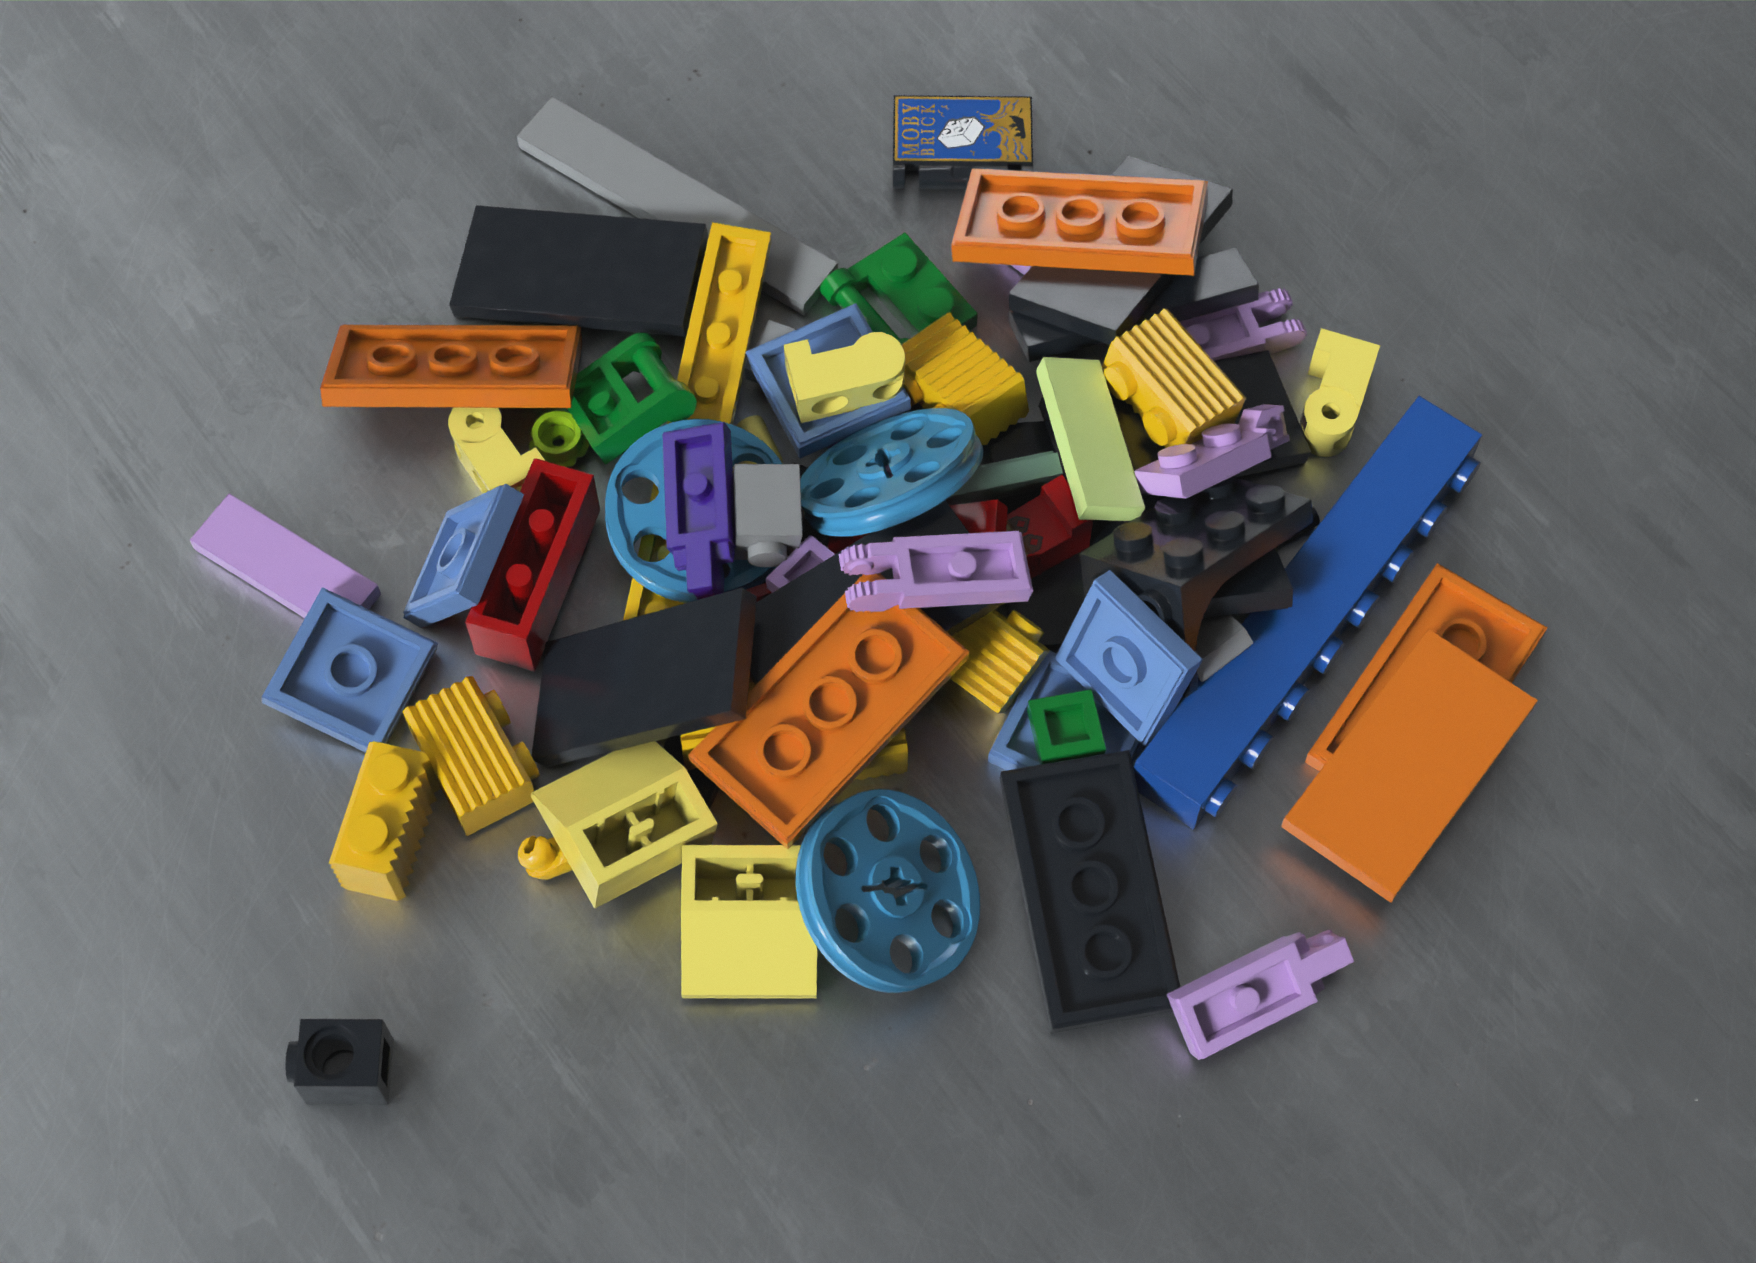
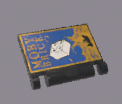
[893,95,1034,190]

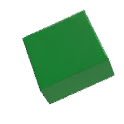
[1027,689,1106,765]

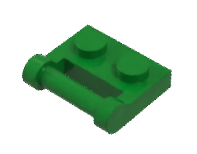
[819,232,978,344]
[567,332,697,465]

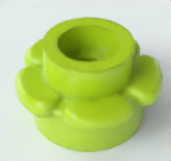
[528,411,589,468]

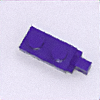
[662,422,736,600]

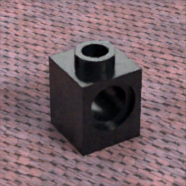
[285,1019,394,1105]

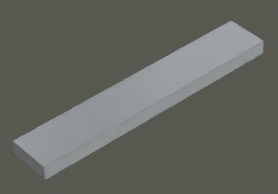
[517,96,838,316]

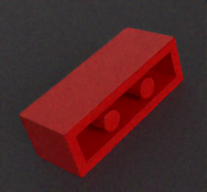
[465,458,600,672]

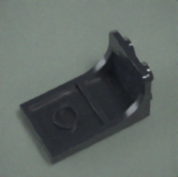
[1079,476,1313,698]

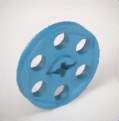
[800,408,983,537]
[605,419,783,603]
[796,789,980,993]

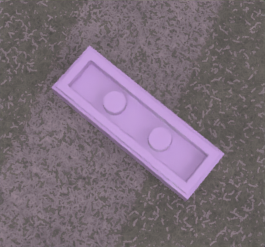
[190,494,381,618]

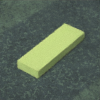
[1036,357,1145,521]

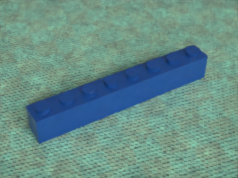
[1134,396,1482,830]

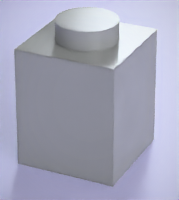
[733,464,802,567]

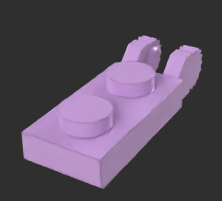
[1179,288,1307,361]
[839,531,1033,613]

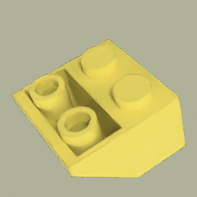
[531,741,718,909]
[681,845,817,999]

